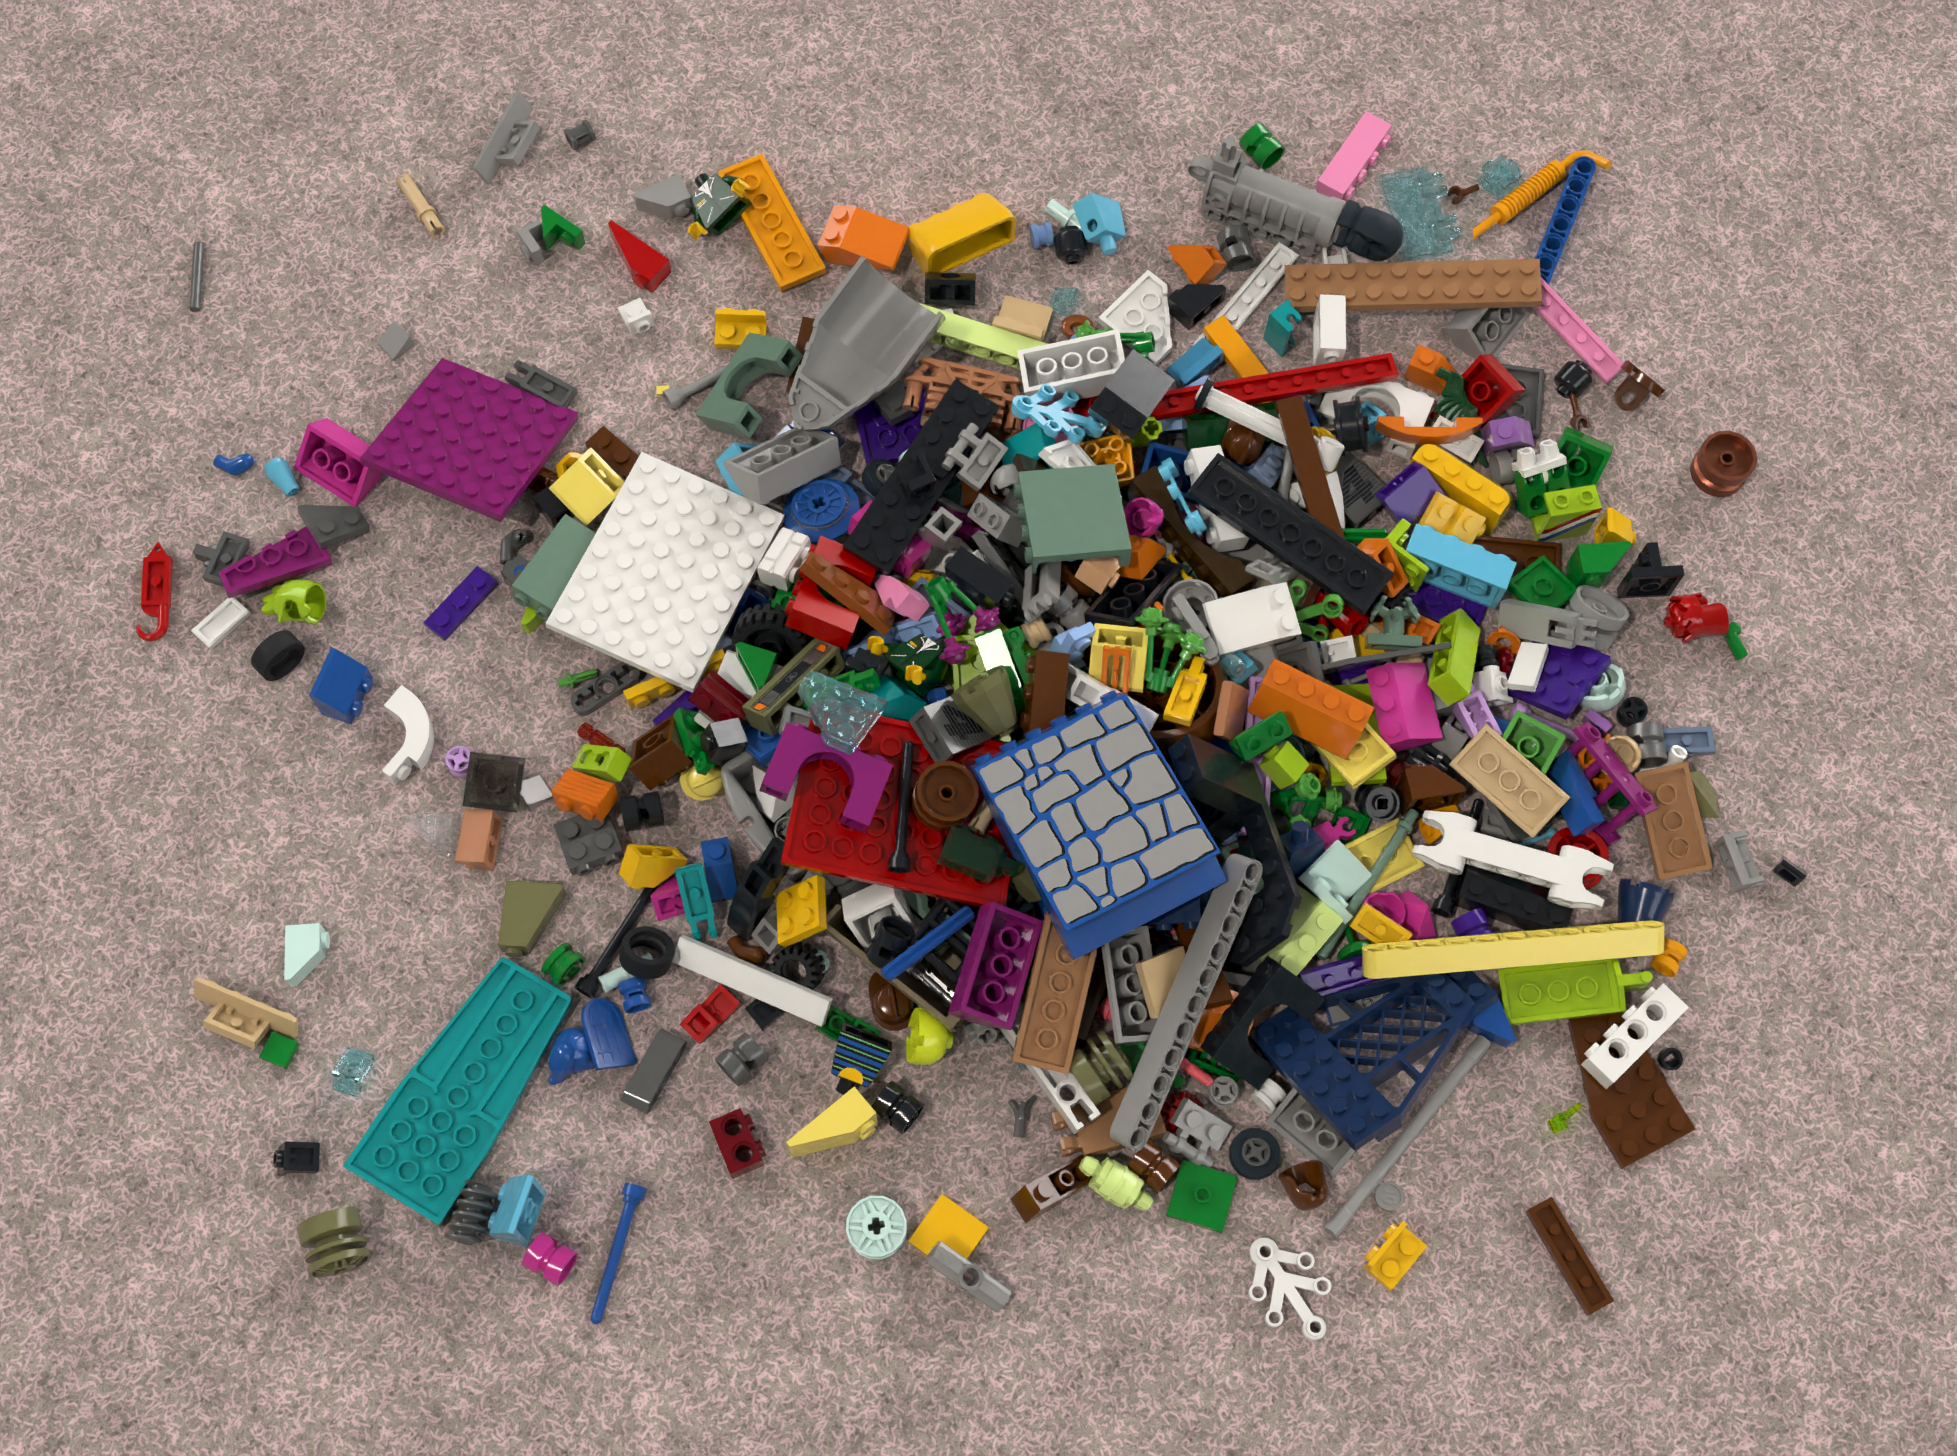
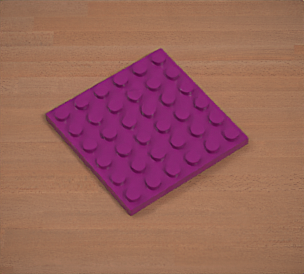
[360,358,578,522]

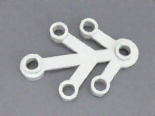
[1248,1238,1331,1341]

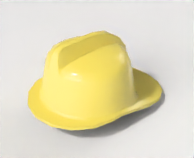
[680,762,725,801]

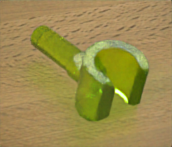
[1548,1102,1583,1134]

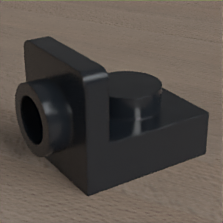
[273,1141,320,1176]

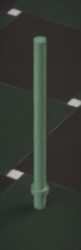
[1316,809,1419,961]

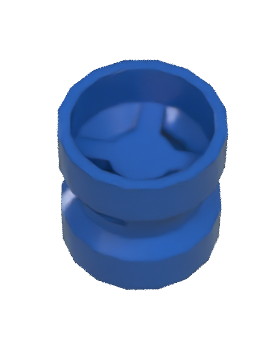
[618,977,652,1013]

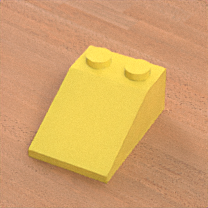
[786,1087,877,1157]

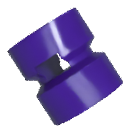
[1450,908,1495,937]

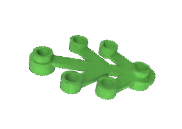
[1289,579,1344,643]

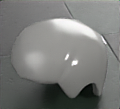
[990,464,1018,496]

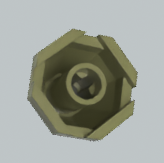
[951,665,1018,737]

